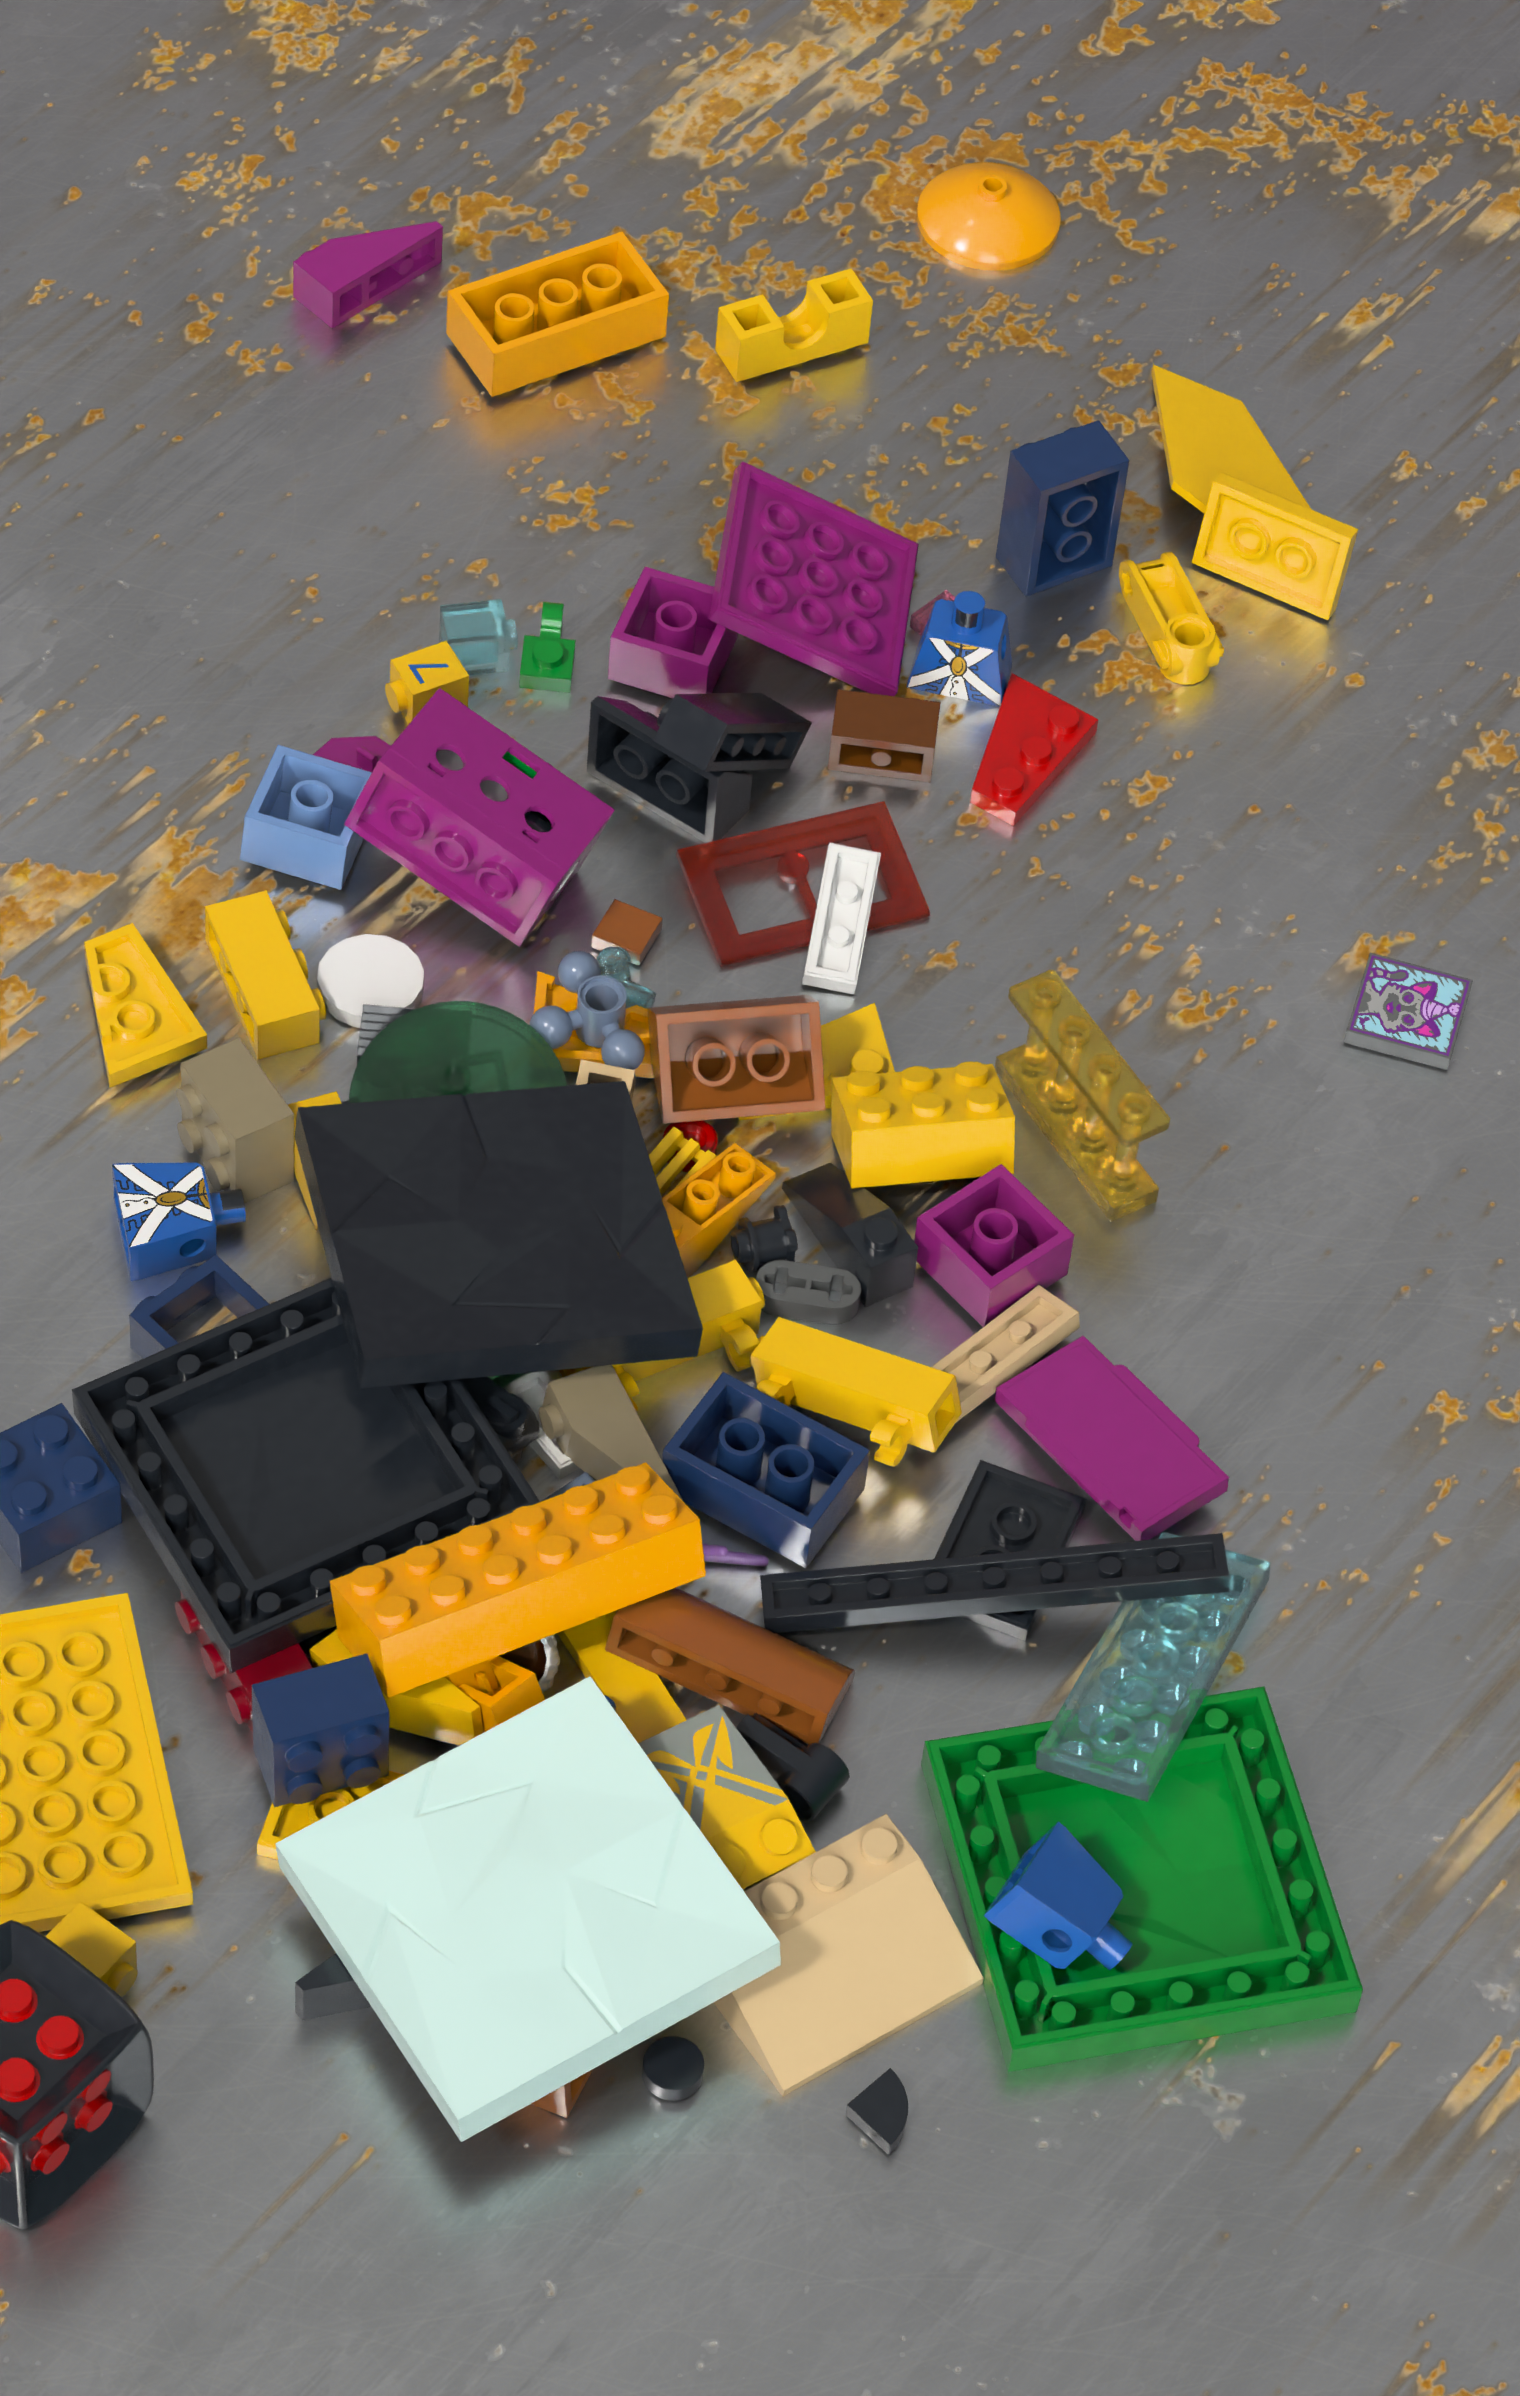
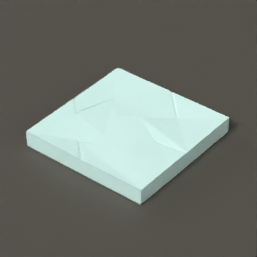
[275,1676,781,2142]

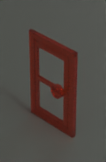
[676,801,930,966]

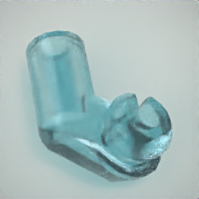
[596,947,656,1009]

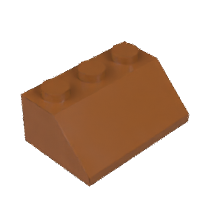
[647,995,826,1124]

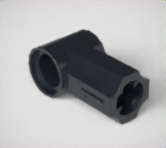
[736,1713,850,1822]

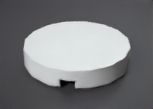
[317,934,425,1028]

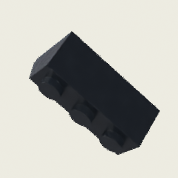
[586,696,753,847]

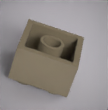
[177,1038,294,1204]

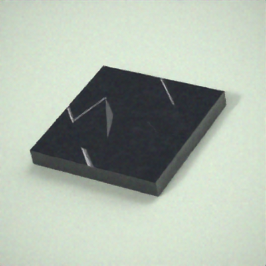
[294,1081,703,1388]
[72,1278,540,1674]

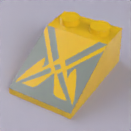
[638,1705,816,1891]

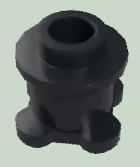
[730,1205,798,1273]

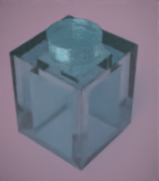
[439,599,518,676]

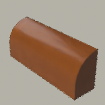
[605,1588,855,1745]

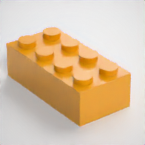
[446,232,669,397]

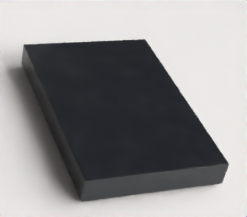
[934,1460,1087,1641]

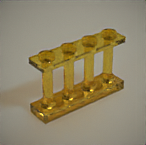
[995,970,1170,1222]

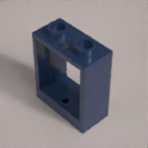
[129,1255,269,1359]

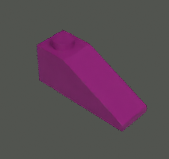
[293,221,443,329]

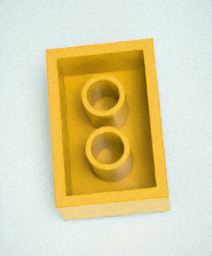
[831,1061,1015,1189]

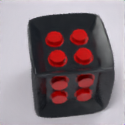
[0,1920,154,2230]

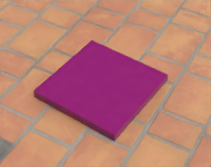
[709,461,919,696]

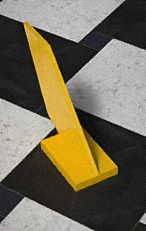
[1151,364,1359,620]

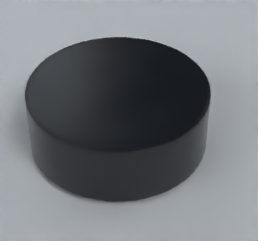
[642,2036,704,2101]

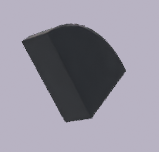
[845,2068,908,2155]

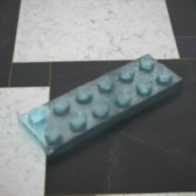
[1036,1532,1271,1802]

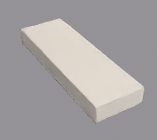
[802,842,881,995]

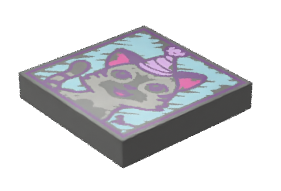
[1344,953,1473,1070]

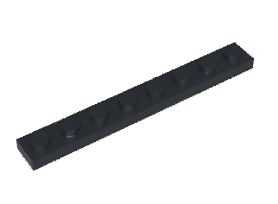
[760,1533,1230,1633]

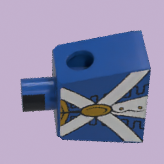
[907,591,1012,707]
[112,1163,246,1281]

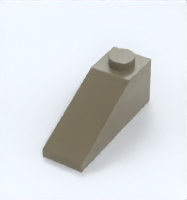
[539,1365,684,1502]

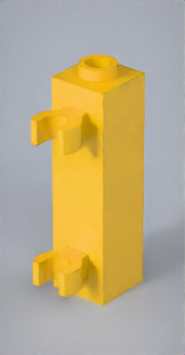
[559,1260,765,1412]
[750,1317,962,1467]

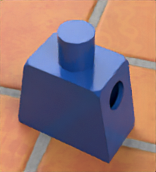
[984,1821,1133,1970]

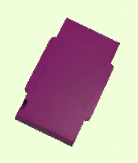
[995,1336,1229,1541]

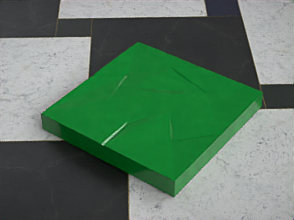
[921,1686,1363,2072]

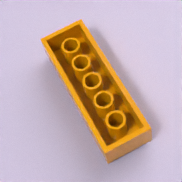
[330,1462,706,1698]

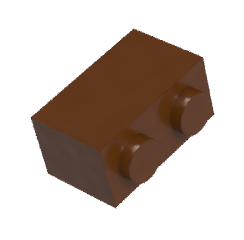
[828,689,941,783]

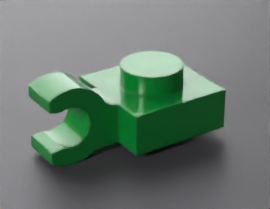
[519,602,576,693]

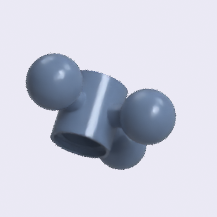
[529,951,645,1070]

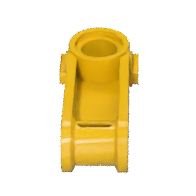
[1119,552,1224,685]

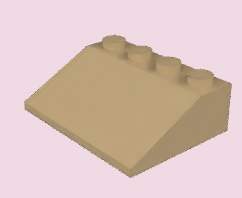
[713,1814,984,2097]

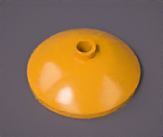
[917,162,1061,271]

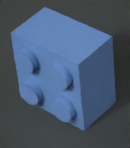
[240,745,372,890]

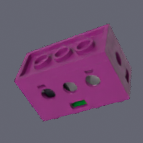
[344,688,615,947]

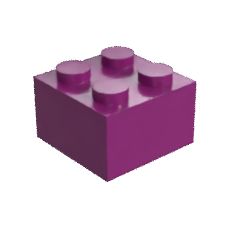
[608,567,738,698]
[914,1164,1074,1327]

